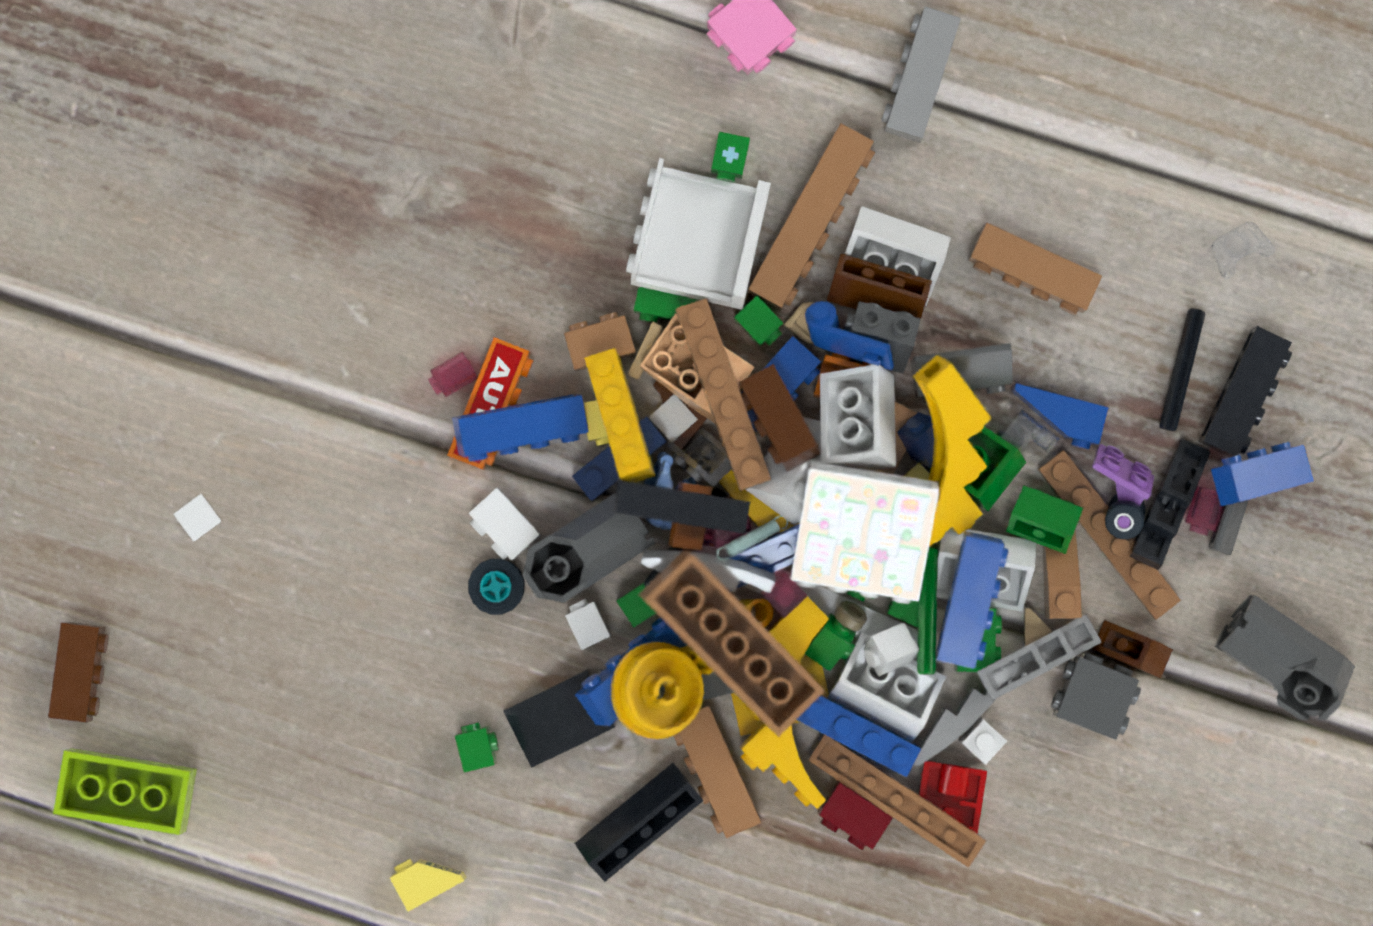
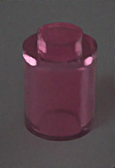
[428,351,478,397]
[1185,486,1223,536]

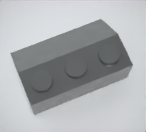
[910,343,1013,403]

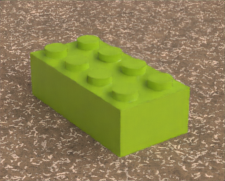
[53,748,197,835]

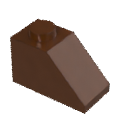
[1092,620,1173,678]

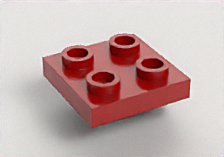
[918,760,987,834]

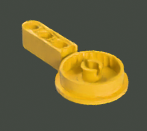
[611,598,773,739]

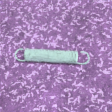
[716,515,788,561]

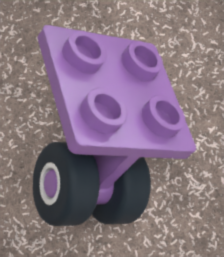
[1092,444,1154,540]

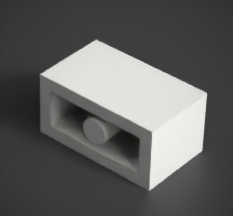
[469,488,541,560]

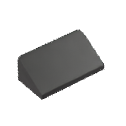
[1208,500,1249,555]

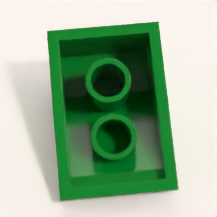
[930,426,1027,512]

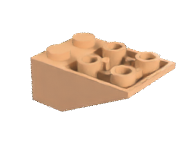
[640,314,755,423]

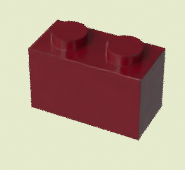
[817,781,893,850]

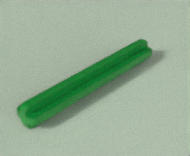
[917,548,938,675]

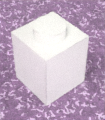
[565,599,611,650]
[863,623,919,676]
[959,718,1007,765]

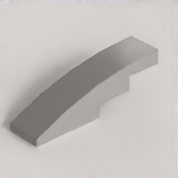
[641,550,775,593]
[977,614,1101,701]
[914,688,995,767]

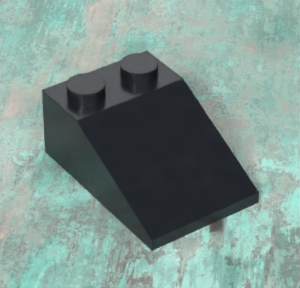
[503,668,616,768]

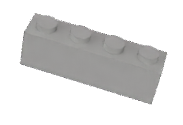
[881,7,961,143]

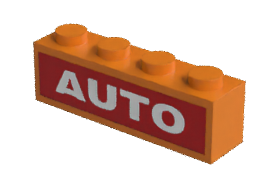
[447,337,534,470]

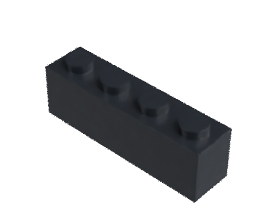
[1198,326,1292,457]
[574,763,704,882]

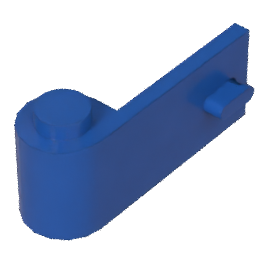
[805,301,894,371]

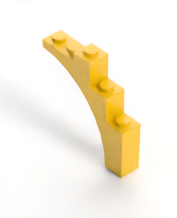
[913,355,991,548]
[739,594,829,809]

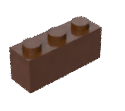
[827,253,932,319]
[739,364,821,472]
[48,622,109,723]

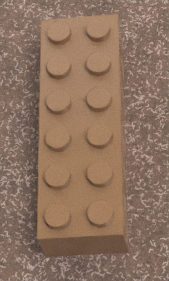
[639,549,825,737]

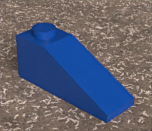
[1011,383,1109,450]

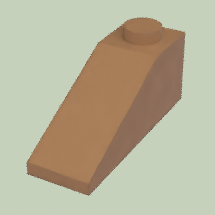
[1043,530,1082,619]

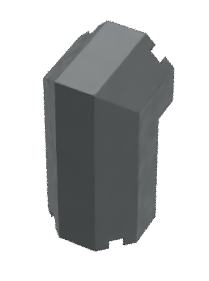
[523,493,656,603]
[1214,595,1355,720]

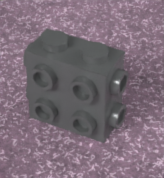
[843,302,921,374]
[1051,653,1141,740]

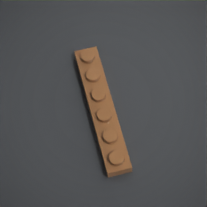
[675,299,771,491]
[1038,450,1181,620]
[808,735,987,868]

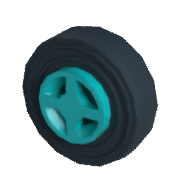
[468,559,525,615]

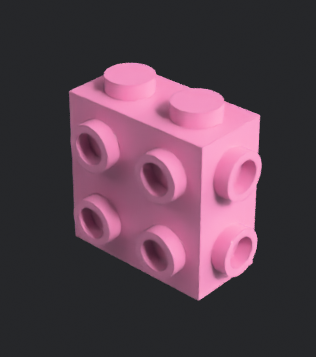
[706,0,797,75]

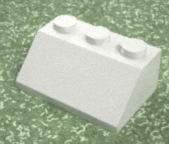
[845,206,951,306]
[820,365,896,471]
[745,417,821,526]
[936,529,1036,612]
[828,632,946,742]

